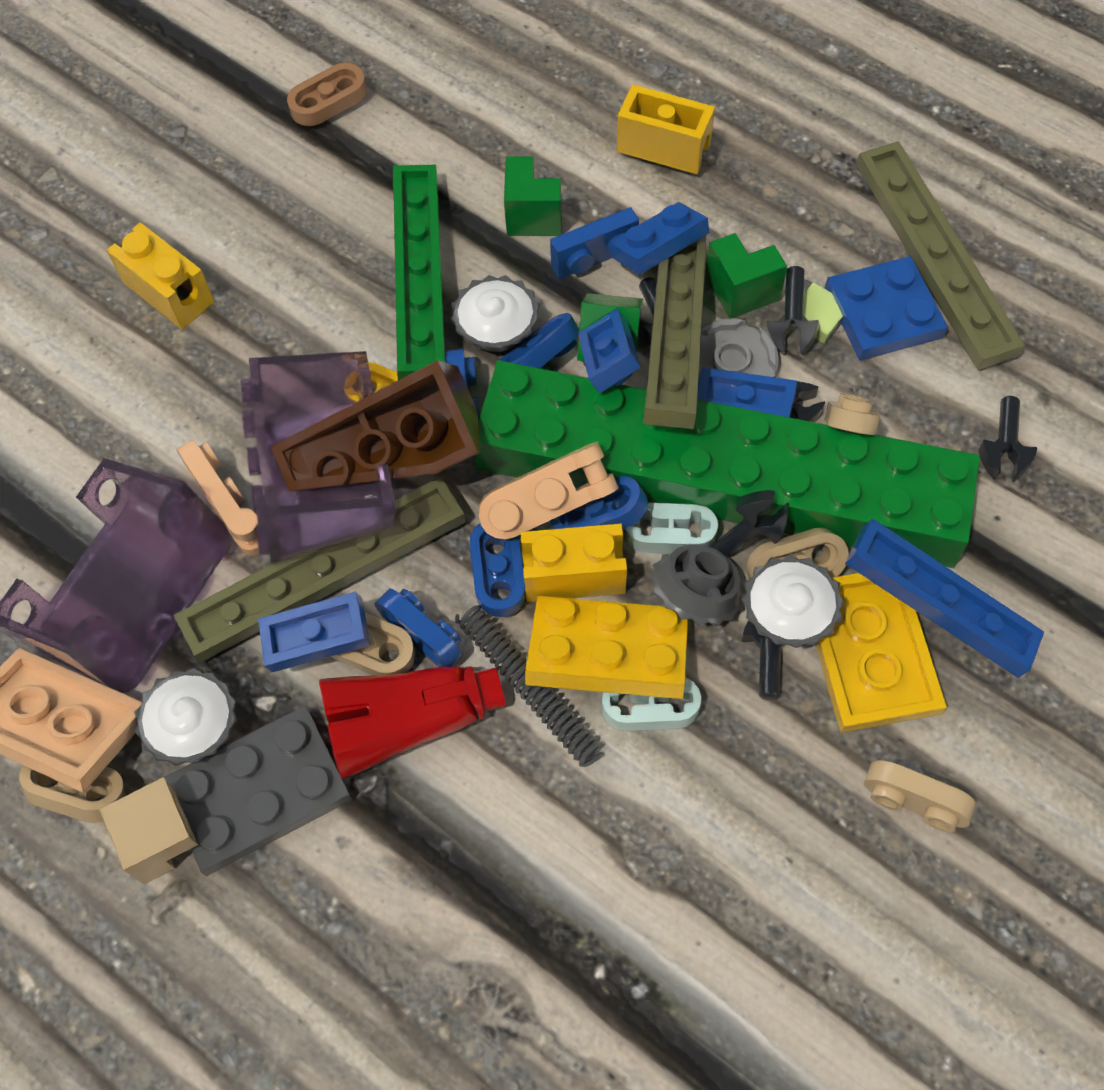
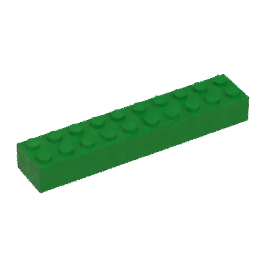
[474,360,980,569]

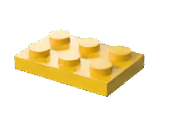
[815,573,947,733]
[525,596,688,699]

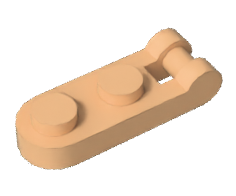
[176,439,268,556]
[478,442,619,539]

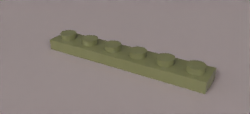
[856,141,1025,370]
[643,235,706,429]
[174,476,466,663]

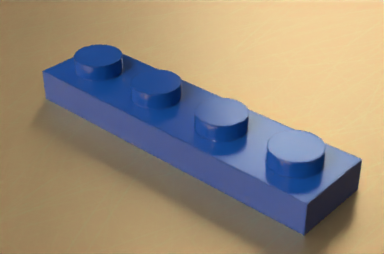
[845,518,1044,678]

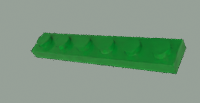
[393,164,445,380]

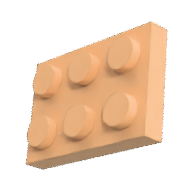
[0,648,142,793]

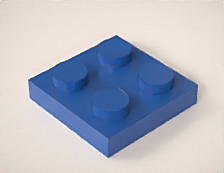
[824,256,949,361]

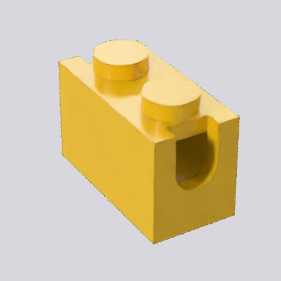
[616,84,715,175]
[106,222,215,330]
[520,523,627,602]

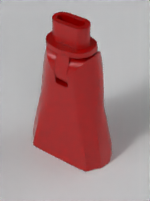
[319,666,506,779]

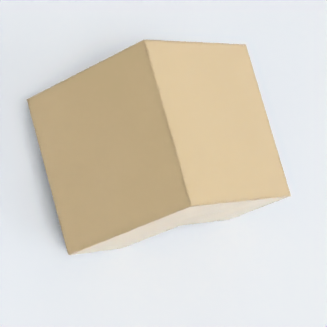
[99,777,198,885]

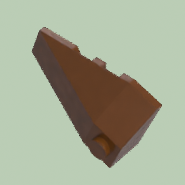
[270,360,481,491]

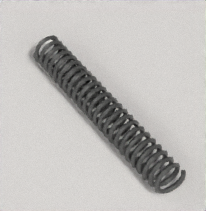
[455,605,603,767]

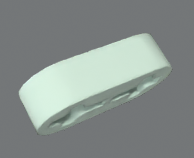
[624,503,718,554]
[602,677,701,731]

